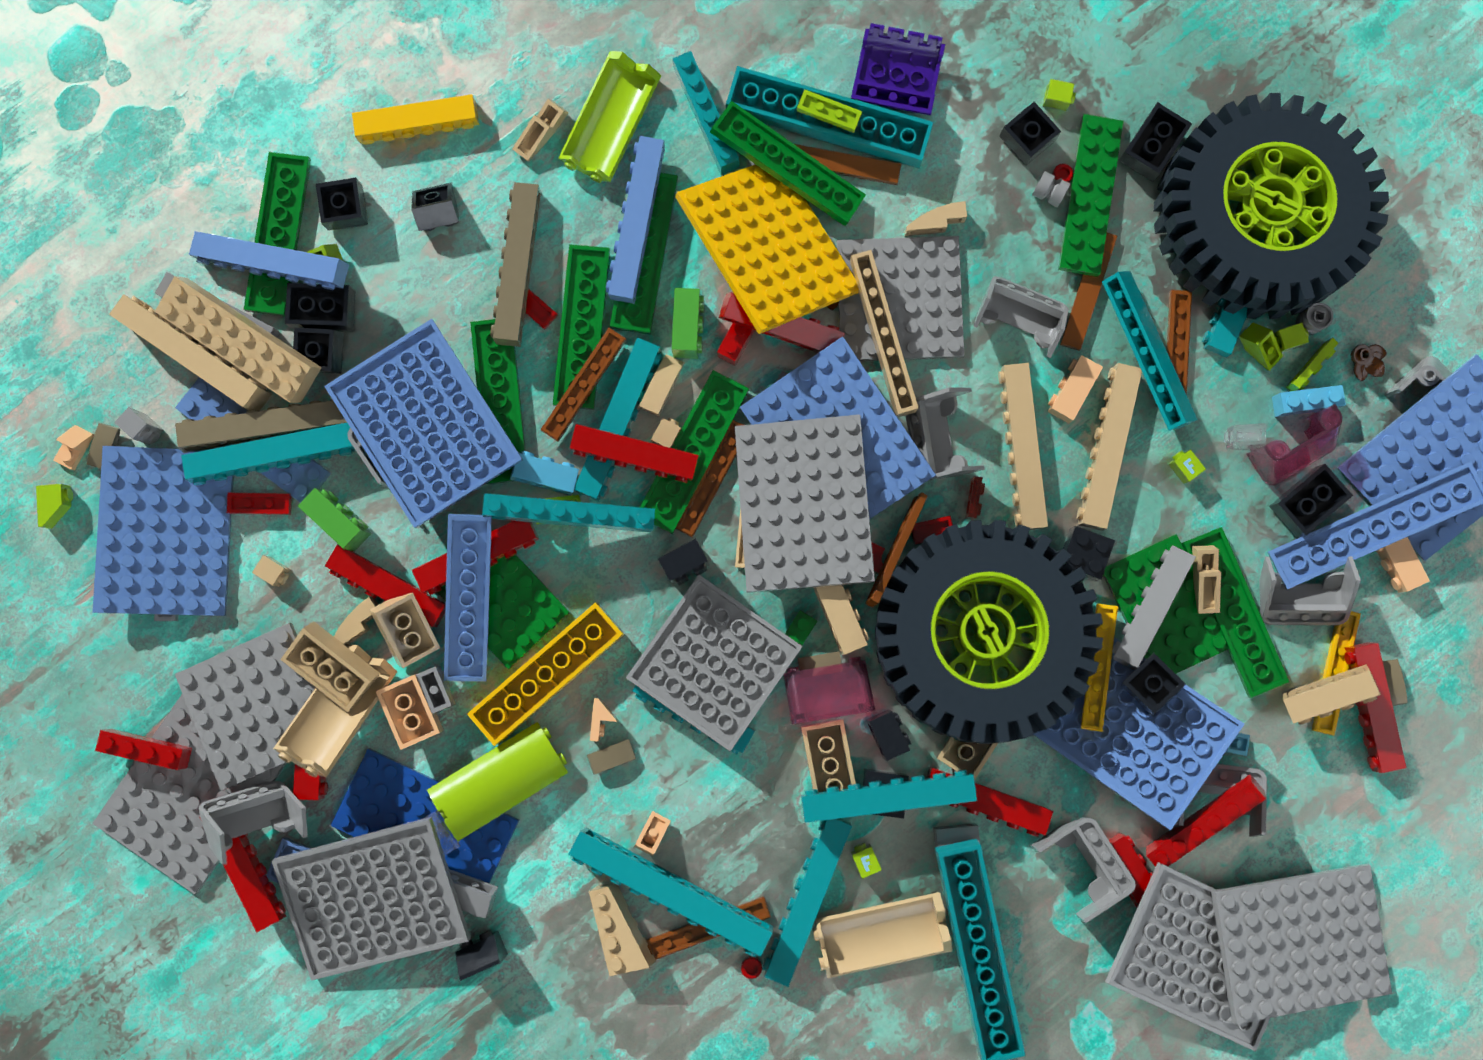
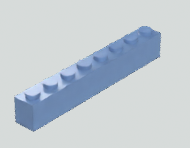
[606,136,665,304]
[189,231,349,290]

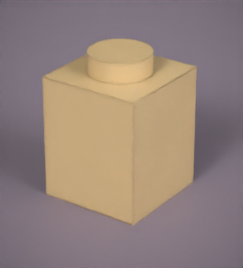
[651,418,681,448]
[252,555,291,587]

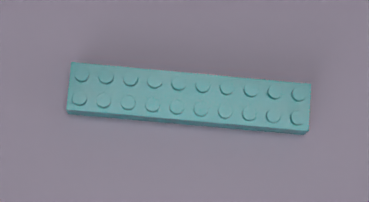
[726,66,934,169]
[568,827,773,957]
[934,839,1026,1060]

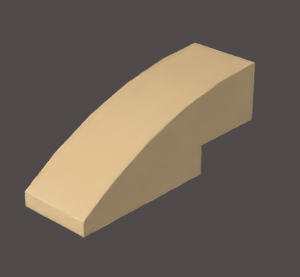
[512,99,569,161]
[904,201,967,236]
[640,354,685,417]
[1192,545,1221,614]
[334,597,379,645]

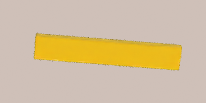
[1081,604,1118,732]
[1312,611,1361,736]

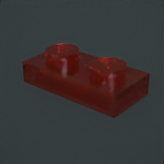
[965,476,985,520]

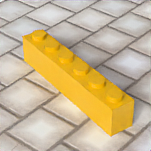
[352,94,479,145]

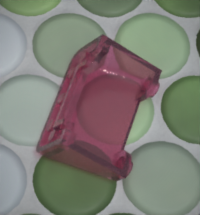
[1246,404,1342,485]
[783,656,875,724]

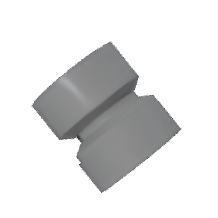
[1032,171,1070,208]
[1296,303,1333,335]

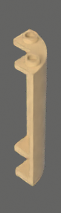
[273,644,398,777]
[812,892,952,978]

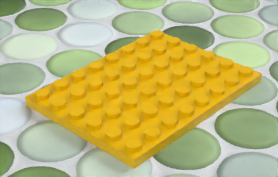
[675,164,859,334]

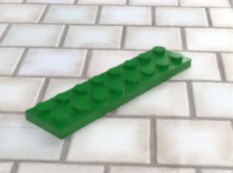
[710,101,866,226]
[1058,114,1124,277]
[243,152,311,316]
[610,172,678,335]
[553,244,610,410]
[470,319,526,484]
[640,370,749,535]
[1181,527,1290,698]

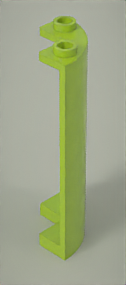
[558,51,662,183]
[427,722,568,841]

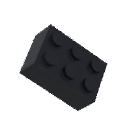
[1119,102,1192,182]
[285,283,356,331]
[1269,464,1353,538]
[658,538,709,586]

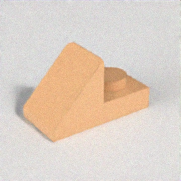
[53,425,94,471]
[590,698,619,741]
[634,811,671,856]

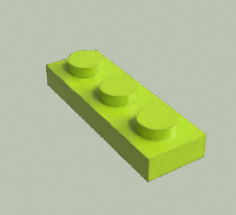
[797,89,862,133]
[1286,337,1339,391]

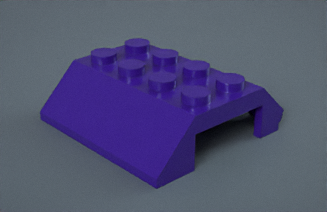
[851,23,945,116]

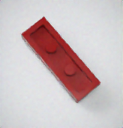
[227,492,292,515]

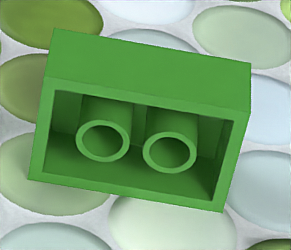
[672,288,705,359]
[298,488,372,552]

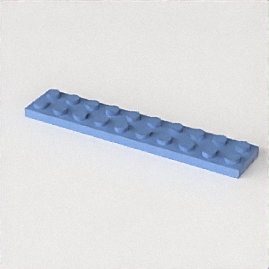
[1267,462,1483,590]

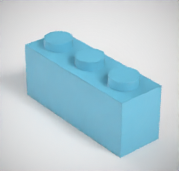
[1272,385,1346,417]
[510,451,579,496]

